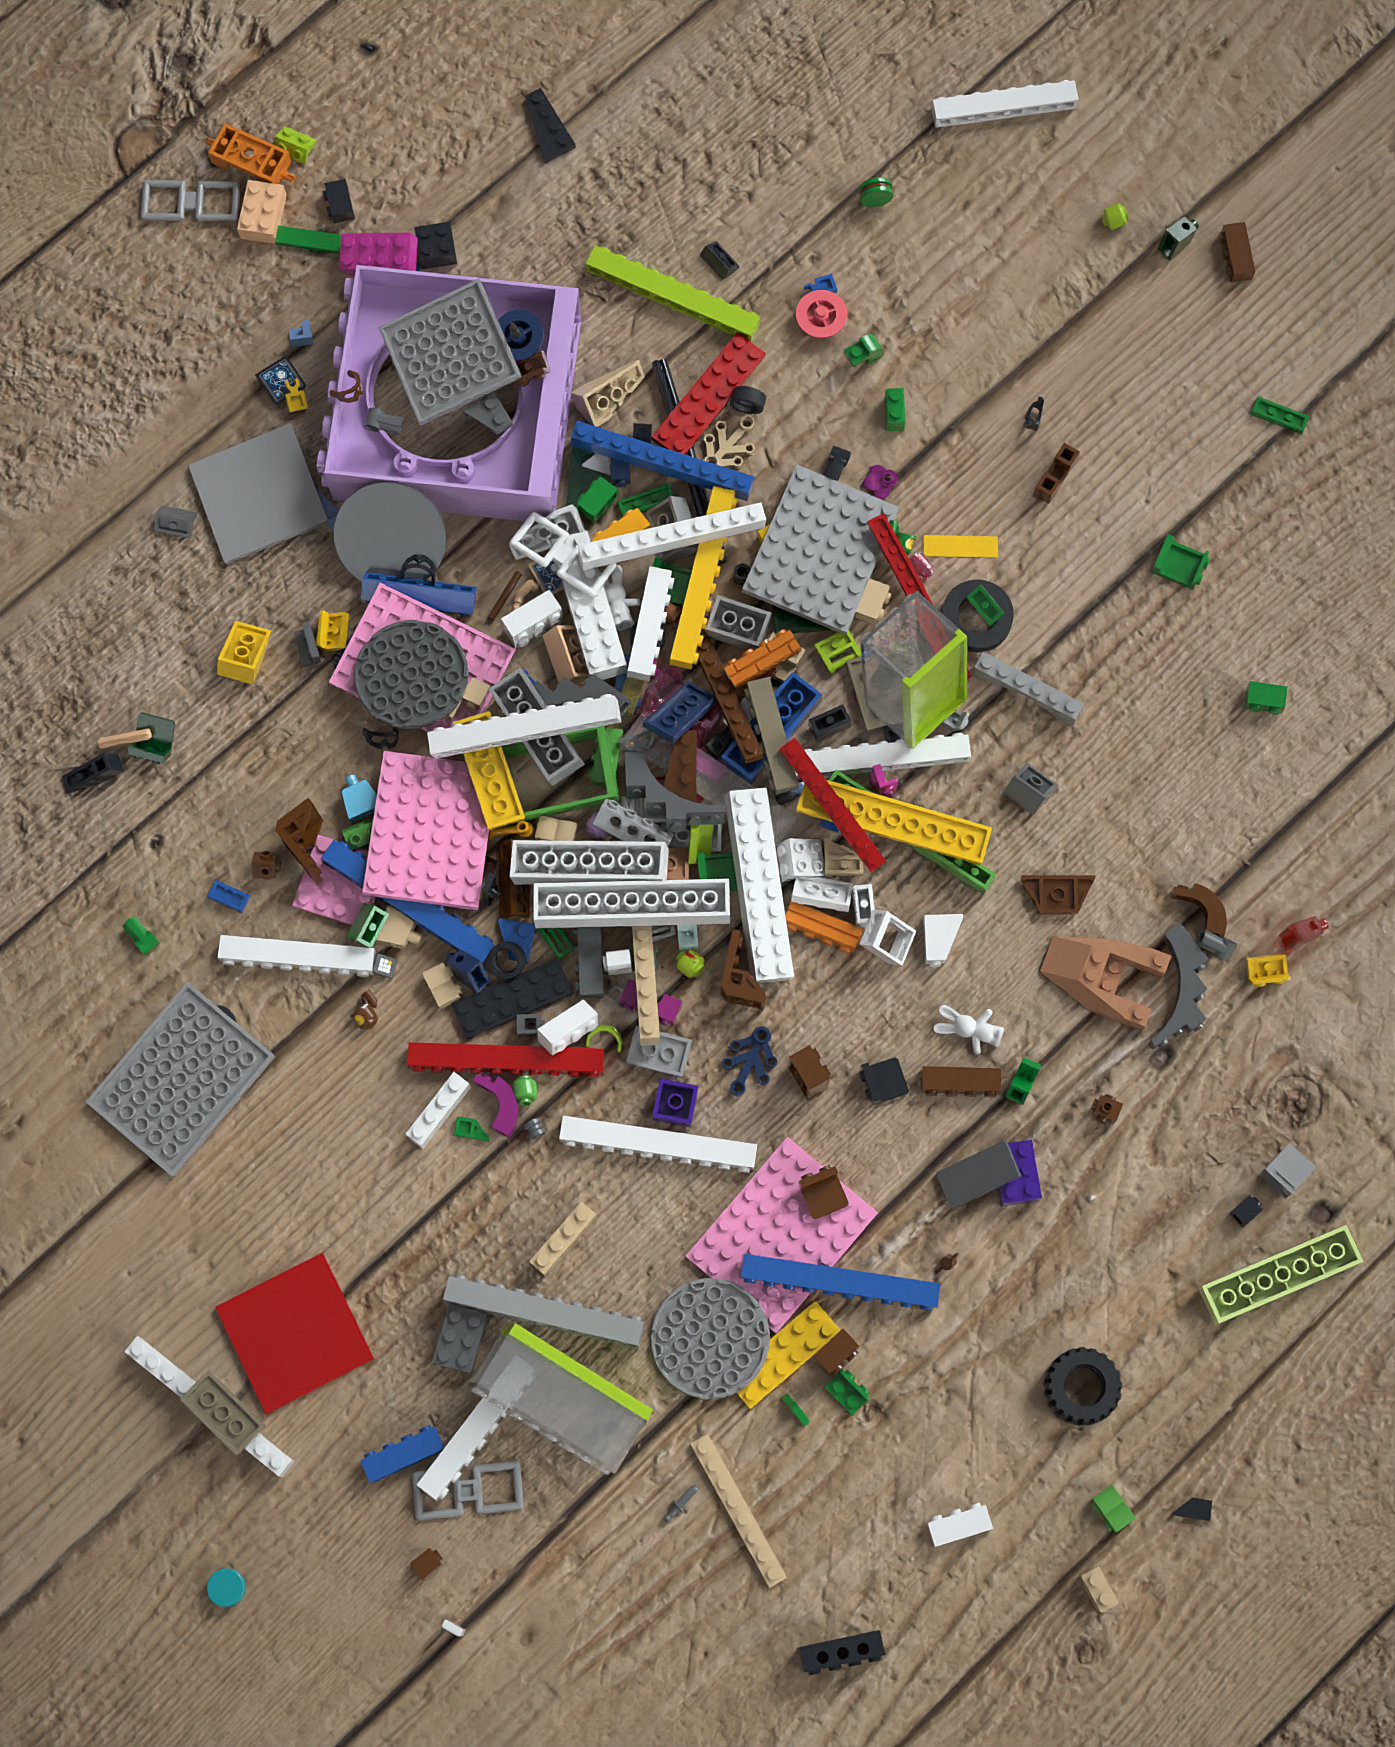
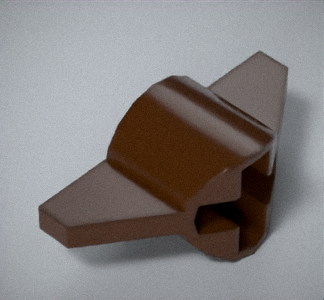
[935,1253,959,1274]

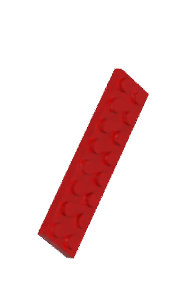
[651,332,767,455]

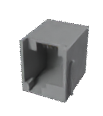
[1259,1143,1316,1199]

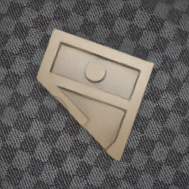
[824,838,864,876]

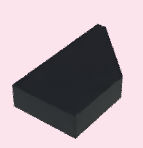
[1172,1497,1213,1521]

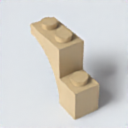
[442,678,490,722]

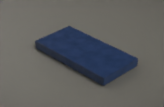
[643,681,717,743]

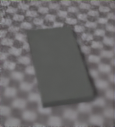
[936,1140,1022,1209]

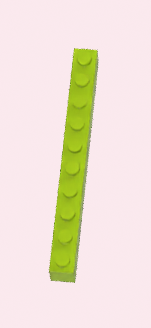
[586,245,760,342]

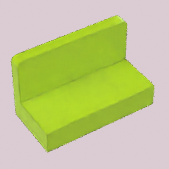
[688,825,713,864]

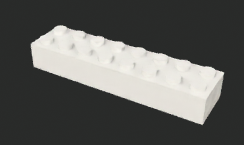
[551,531,627,680]
[510,840,669,885]

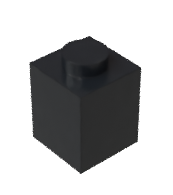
[1229,1195,1263,1228]

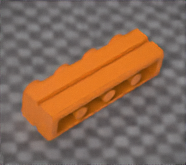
[724,629,802,690]
[785,901,863,954]

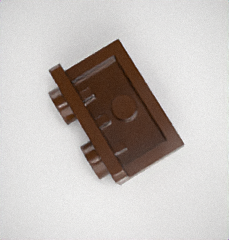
[511,351,551,388]

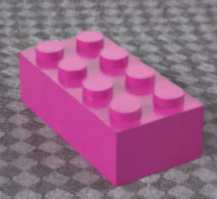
[339,232,418,275]

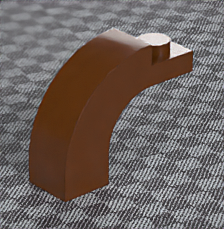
[1170,883,1227,938]

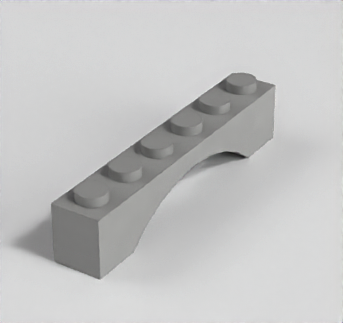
[973,652,1084,726]

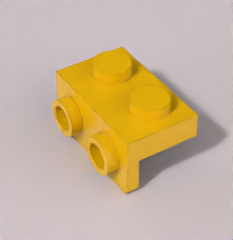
[316,610,349,652]
[1246,953,1290,987]

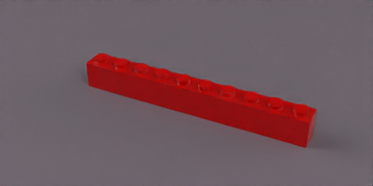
[407,1042,604,1078]

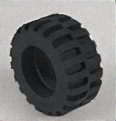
[1043,1347,1123,1426]

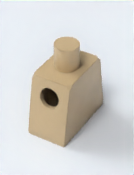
[375,905,423,949]

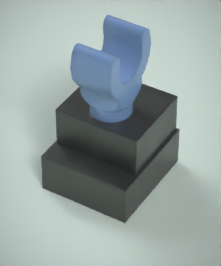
[773,782,804,806]

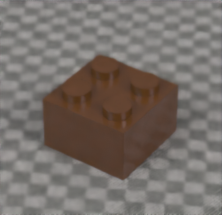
[812,1328,859,1377]

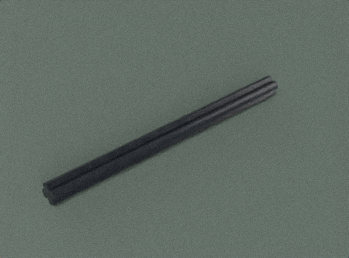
[652,358,728,565]

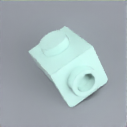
[677,924,698,951]

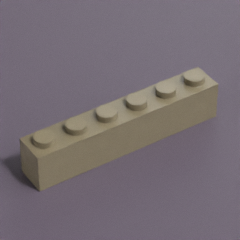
[744,677,799,795]

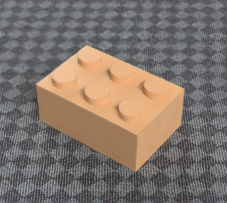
[237,180,287,244]

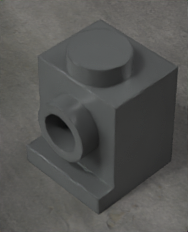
[517,1014,545,1037]

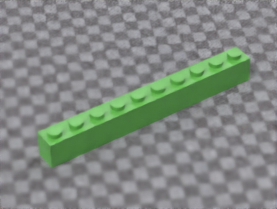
[829,769,996,895]

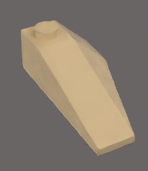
[571,360,645,427]

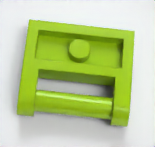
[814,630,863,675]

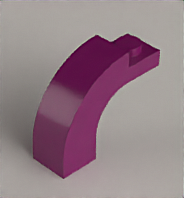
[473,1074,519,1139]

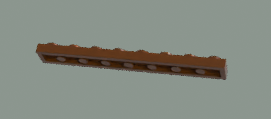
[696,637,763,764]

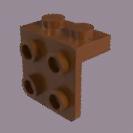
[798,1165,849,1219]

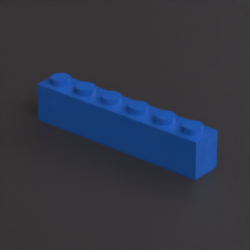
[361,572,477,615]

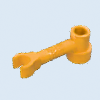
[488,821,535,840]

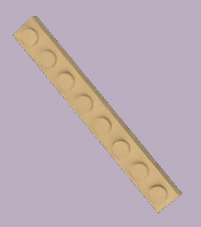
[690,1434,787,1588]

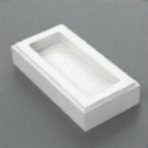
[442,1620,466,1637]

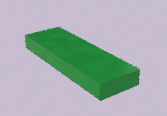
[1250,397,1309,434]
[617,483,674,518]

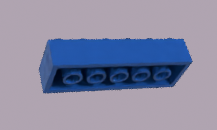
[721,672,822,786]

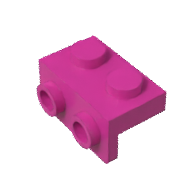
[869,764,898,797]

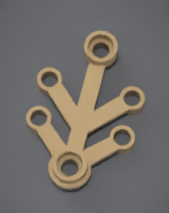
[703,415,755,469]

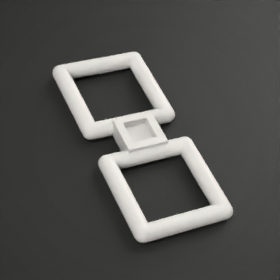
[509,512,616,597]

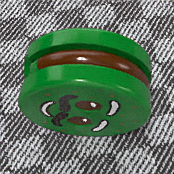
[858,177,894,207]

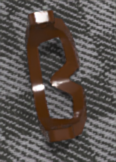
[330,370,363,403]

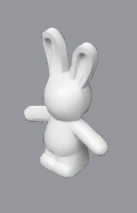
[600,565,641,631]
[934,1005,1004,1055]

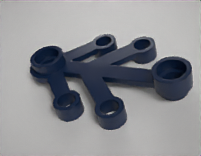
[722,1026,777,1097]

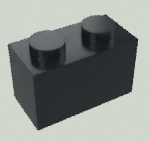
[323,178,355,224]
[808,704,851,742]

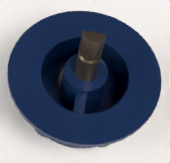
[498,310,544,361]

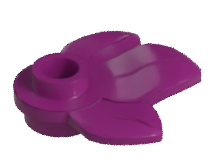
[862,465,898,500]

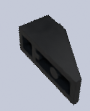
[62,752,124,794]

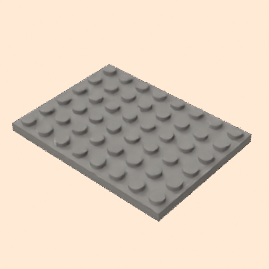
[742,464,899,635]
[86,982,276,1177]

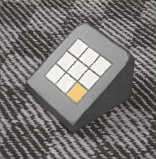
[373,954,397,979]

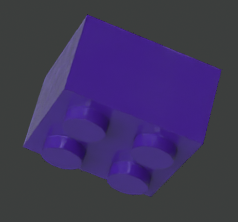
[652,1079,699,1128]

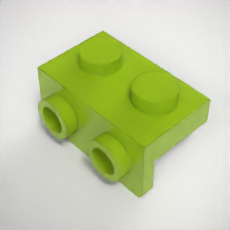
[274,126,317,164]

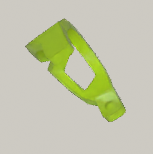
[586,1024,623,1053]

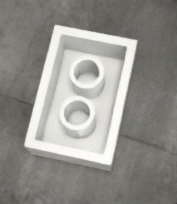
[501,590,563,649]

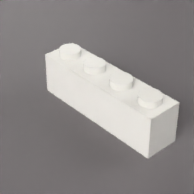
[406,1072,471,1149]

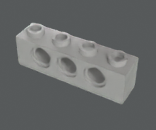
[593,799,674,847]

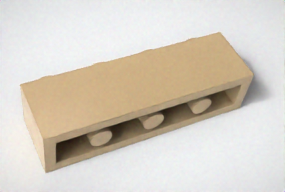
[529,1201,597,1277]

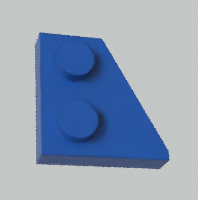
[498,918,535,963]

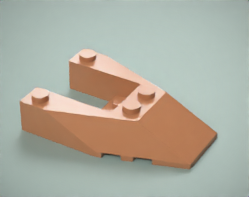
[1040,936,1171,1031]

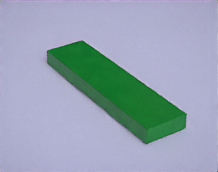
[275,225,341,254]

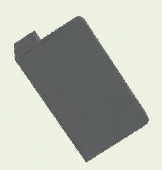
[154,506,197,538]

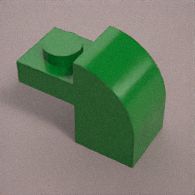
[844,334,884,367]
[1005,1057,1041,1105]

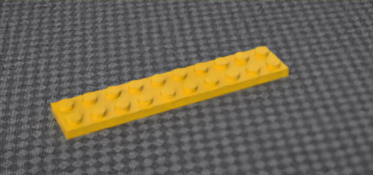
[796,780,992,865]

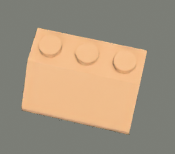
[542,625,589,685]

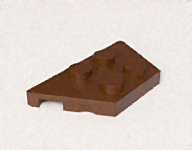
[1020,875,1095,914]

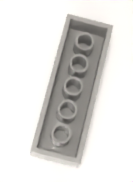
[489,668,585,785]

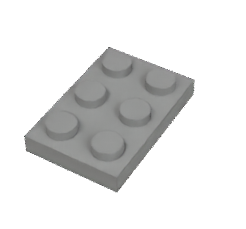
[626,1025,692,1078]

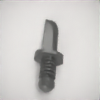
[664,1486,699,1522]

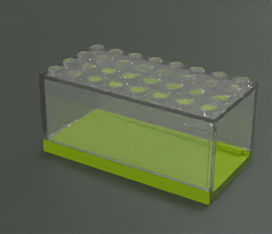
[860,591,967,749]
[469,1323,653,1475]

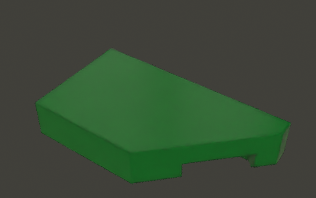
[453,1116,490,1142]
[781,1393,810,1427]

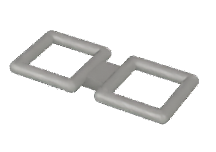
[141,180,240,222]
[412,1461,524,1521]

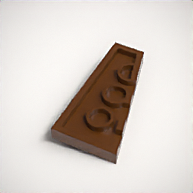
[663,731,697,803]

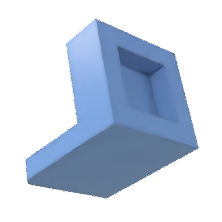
[289,320,313,348]

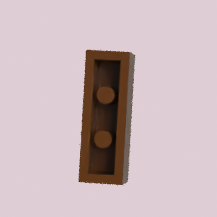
[1219,222,1256,282]

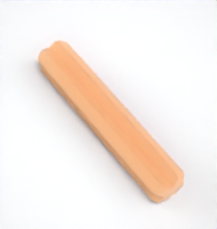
[98,729,152,749]

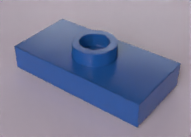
[207,880,251,913]

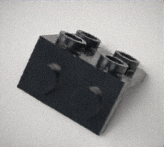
[858,1057,909,1105]

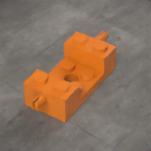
[206,123,296,184]

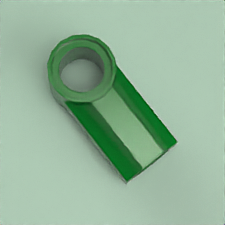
[122,916,160,955]

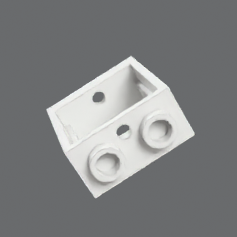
[860,910,916,966]

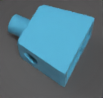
[342,775,377,824]

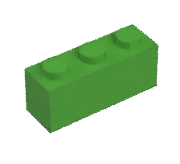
[588,727,623,788]

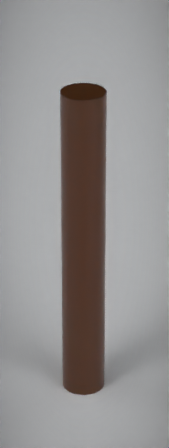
[487,571,522,621]

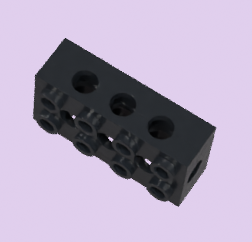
[798,1630,885,1676]

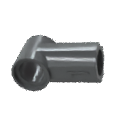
[364,407,404,435]
[1196,929,1237,962]

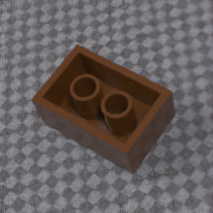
[788,1045,831,1100]

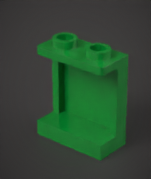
[1151,534,1210,590]
[652,557,692,607]
[697,852,738,891]

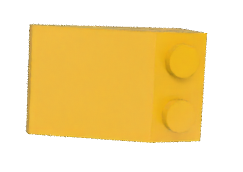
[217,621,271,684]

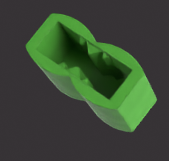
[1091,1485,1136,1533]

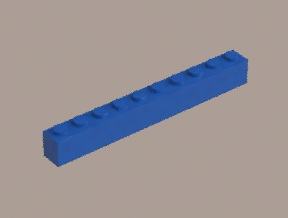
[571,421,754,501]
[321,840,495,965]
[739,1253,941,1311]

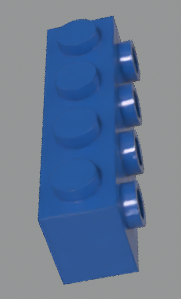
[360,1425,445,1484]

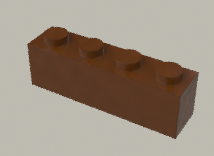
[921,1066,1001,1098]

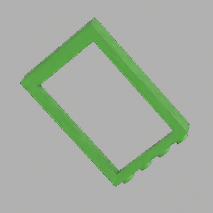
[501,725,620,825]

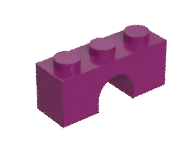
[620,979,682,1027]

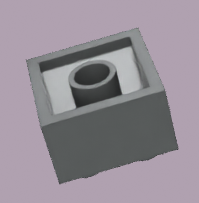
[1003,763,1058,815]

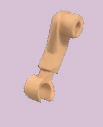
[509,580,539,613]

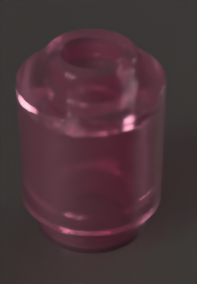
[909,552,936,581]

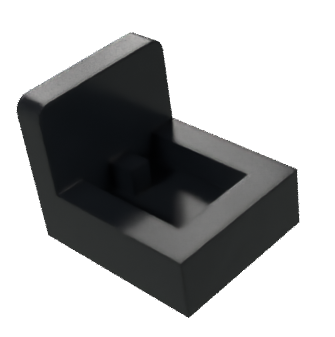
[633,423,652,444]

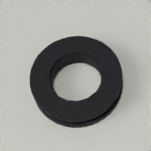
[941,579,1014,653]

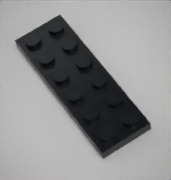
[451,958,573,1040]

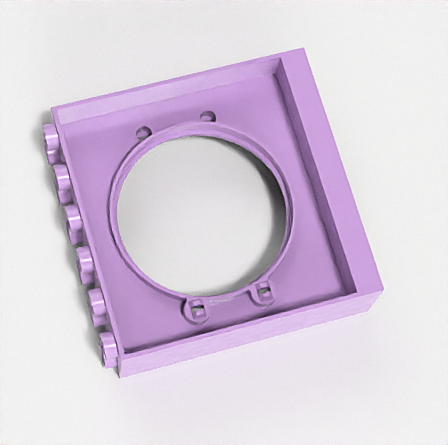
[317,265,581,523]

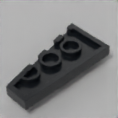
[525,88,576,164]

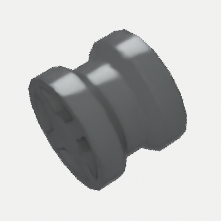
[523,1118,547,1141]

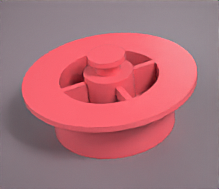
[796,290,847,338]

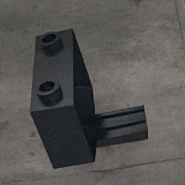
[434,855,501,920]

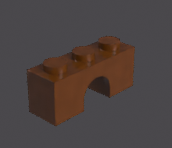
[1033,443,1080,504]

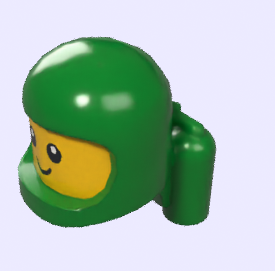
[889,520,917,555]

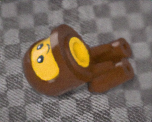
[350,989,378,1030]

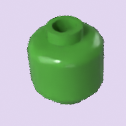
[512,1076,537,1106]

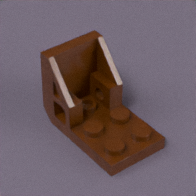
[275,798,323,886]
[720,929,766,1010]

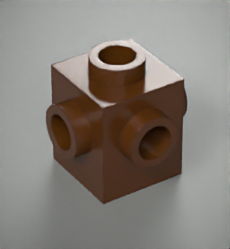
[252,851,281,880]
[1091,1094,1123,1125]

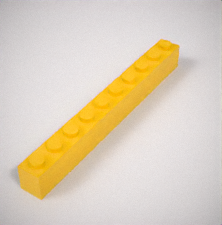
[670,486,738,670]

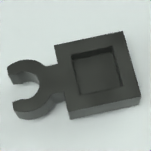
[704,727,734,760]

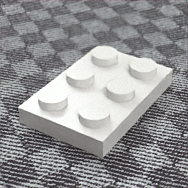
[791,877,853,912]

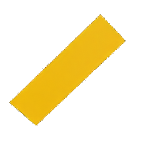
[923,535,998,558]

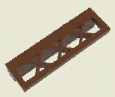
[499,839,530,919]

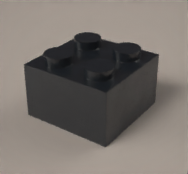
[414,221,457,270]

